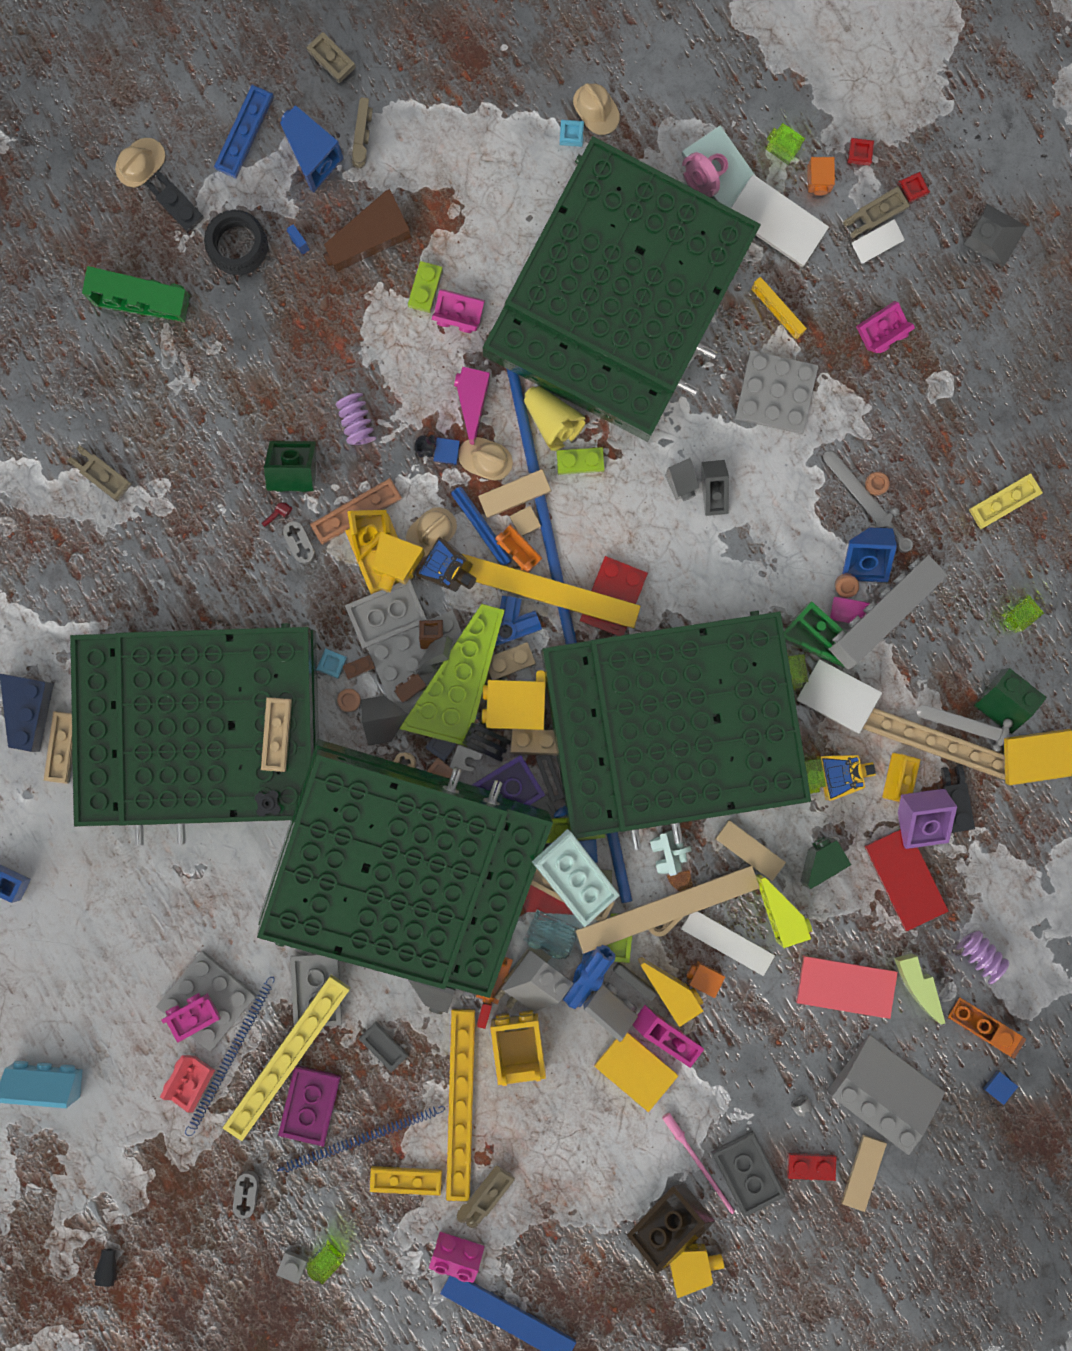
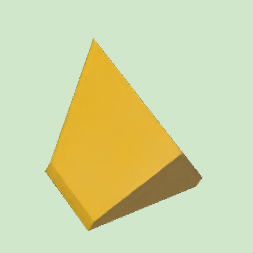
[347,510,390,562]

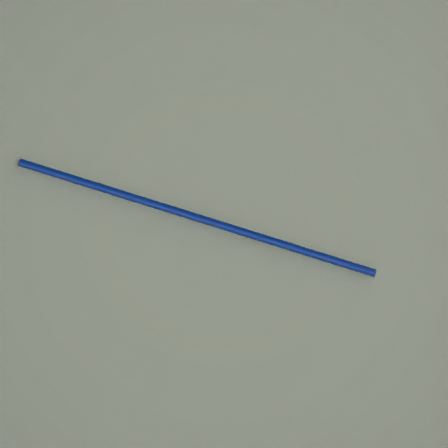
[507,369,633,903]

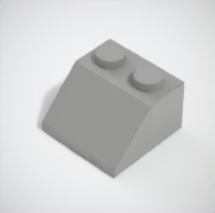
[502,950,573,1012]
[583,982,638,1042]

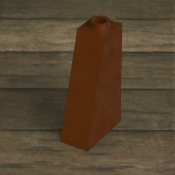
[323,189,411,272]

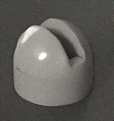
[791,1095,812,1117]

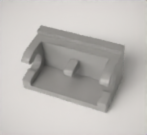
[450,745,484,771]

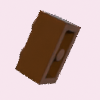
[343,655,376,680]
[394,673,427,703]

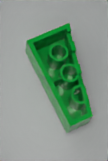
[82,266,190,322]

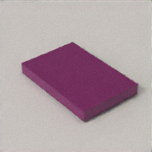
[278,1065,341,1147]

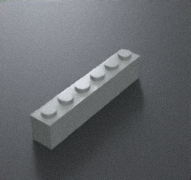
[829,555,948,670]

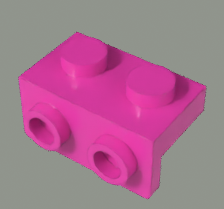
[431,289,485,333]
[856,301,915,353]
[161,993,221,1043]
[429,1232,485,1283]

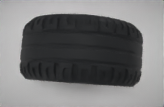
[204,209,268,275]

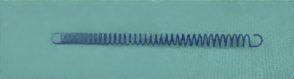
[185,977,275,1136]
[277,1106,445,1172]

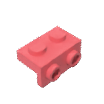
[160,1055,215,1113]

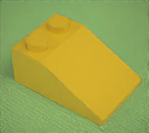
[638,957,704,1027]

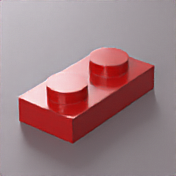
[787,1153,836,1181]

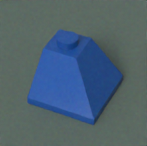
[842,527,897,582]

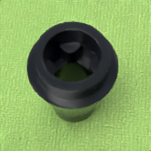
[93,1249,117,1287]

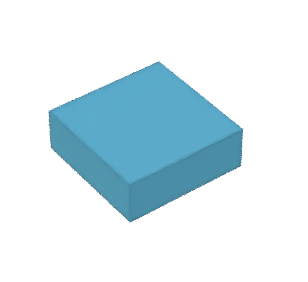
[559,120,584,147]
[316,648,347,679]

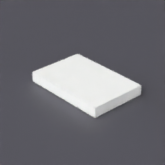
[797,659,882,734]

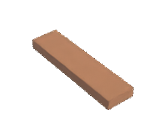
[310,478,402,545]

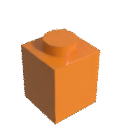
[807,157,835,195]
[686,961,725,998]

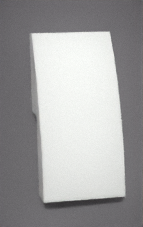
[852,219,905,264]

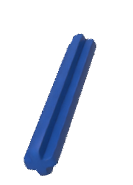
[451,487,512,566]

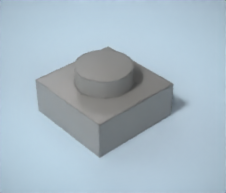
[276,1250,308,1284]

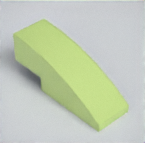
[894,953,945,1025]

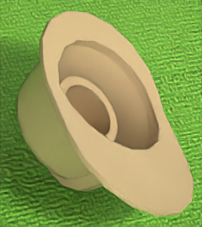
[573,83,620,135]
[115,138,165,187]
[458,437,513,481]
[406,507,457,557]

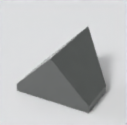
[361,696,408,746]

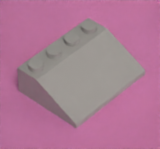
[827,1035,945,1155]

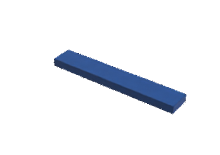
[440,1276,576,1351]

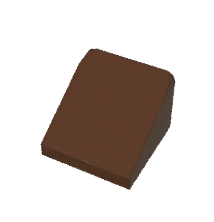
[419,620,444,649]

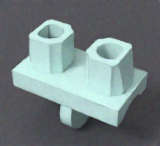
[650,830,692,876]

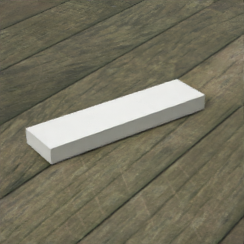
[681,911,775,976]

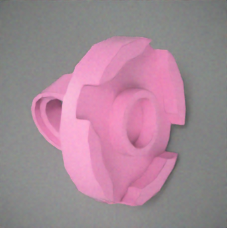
[682,152,728,198]

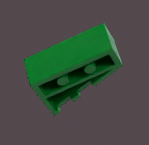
[784,601,846,668]

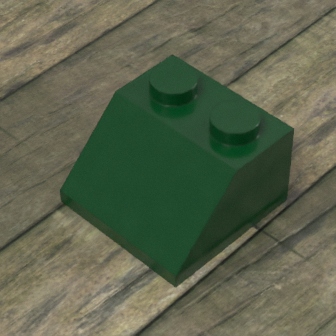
[264,441,316,492]
[973,668,1047,734]
[800,836,852,889]

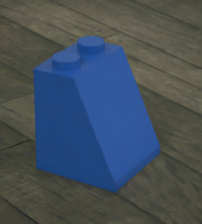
[280,105,344,192]

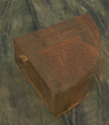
[666,869,693,891]

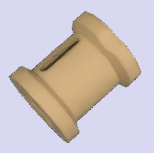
[393,752,416,768]

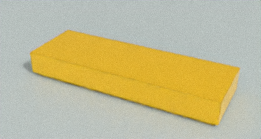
[751,277,807,339]
[370,1166,442,1196]

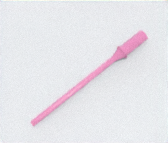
[662,1113,735,1214]

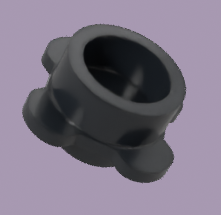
[415,435,436,458]
[255,790,281,816]

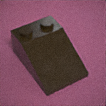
[627,1184,715,1274]

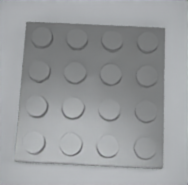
[367,610,483,732]

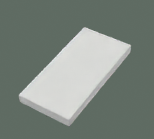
[731,174,829,267]

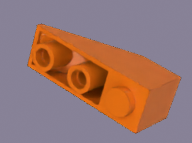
[948,998,1026,1059]

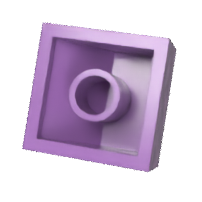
[898,789,957,849]

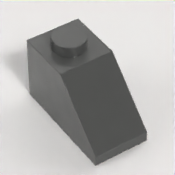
[665,458,699,501]
[701,460,729,516]

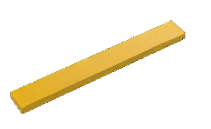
[462,554,641,629]
[446,1008,475,1201]

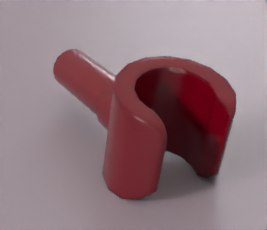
[262,503,293,527]

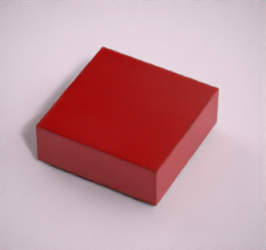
[847,138,874,166]
[898,172,930,203]
[477,1002,492,1029]

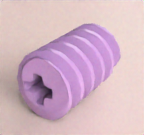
[336,393,376,445]
[956,931,1009,984]

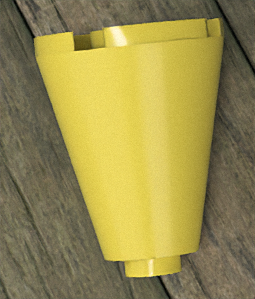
[524,386,585,451]

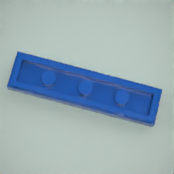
[214,84,274,179]

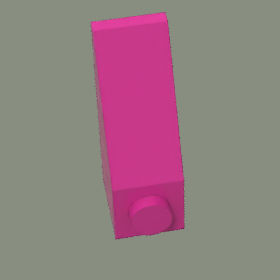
[454,366,490,445]
[633,1005,704,1068]

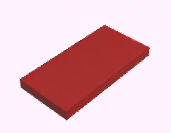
[864,829,949,932]

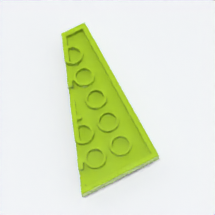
[399,603,504,746]

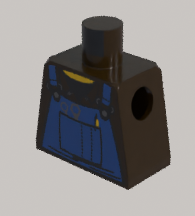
[416,537,476,592]

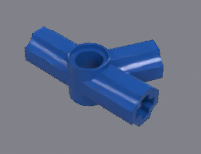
[495,596,542,647]
[563,945,615,1009]

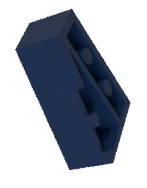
[0,674,54,752]

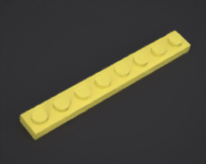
[223,974,351,1141]

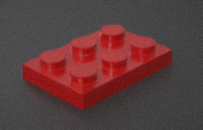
[579,556,648,636]

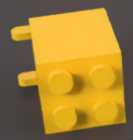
[482,670,546,730]
[490,1010,546,1086]

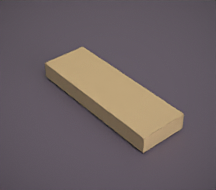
[478,469,552,518]
[261,698,292,772]
[43,711,72,784]
[715,820,786,881]
[841,1134,887,1212]

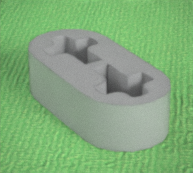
[283,522,316,564]
[233,1171,259,1219]

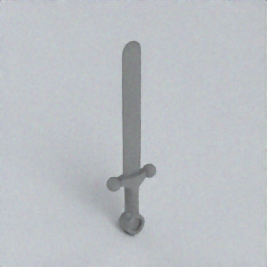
[823,450,913,553]
[916,705,1016,752]

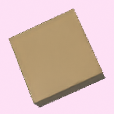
[510,506,541,537]

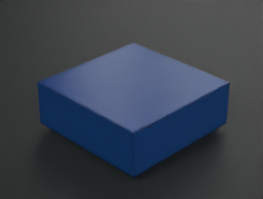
[287,224,310,254]
[433,438,460,465]
[983,1070,1018,1105]

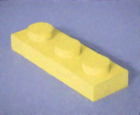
[969,473,1043,529]

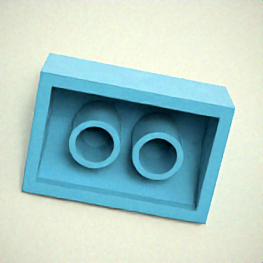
[0,1061,83,1108]

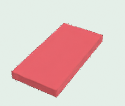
[796,955,898,1019]

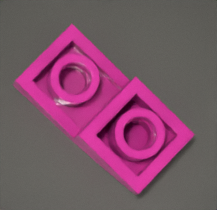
[830,597,870,623]

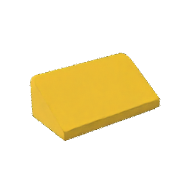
[882,753,921,802]

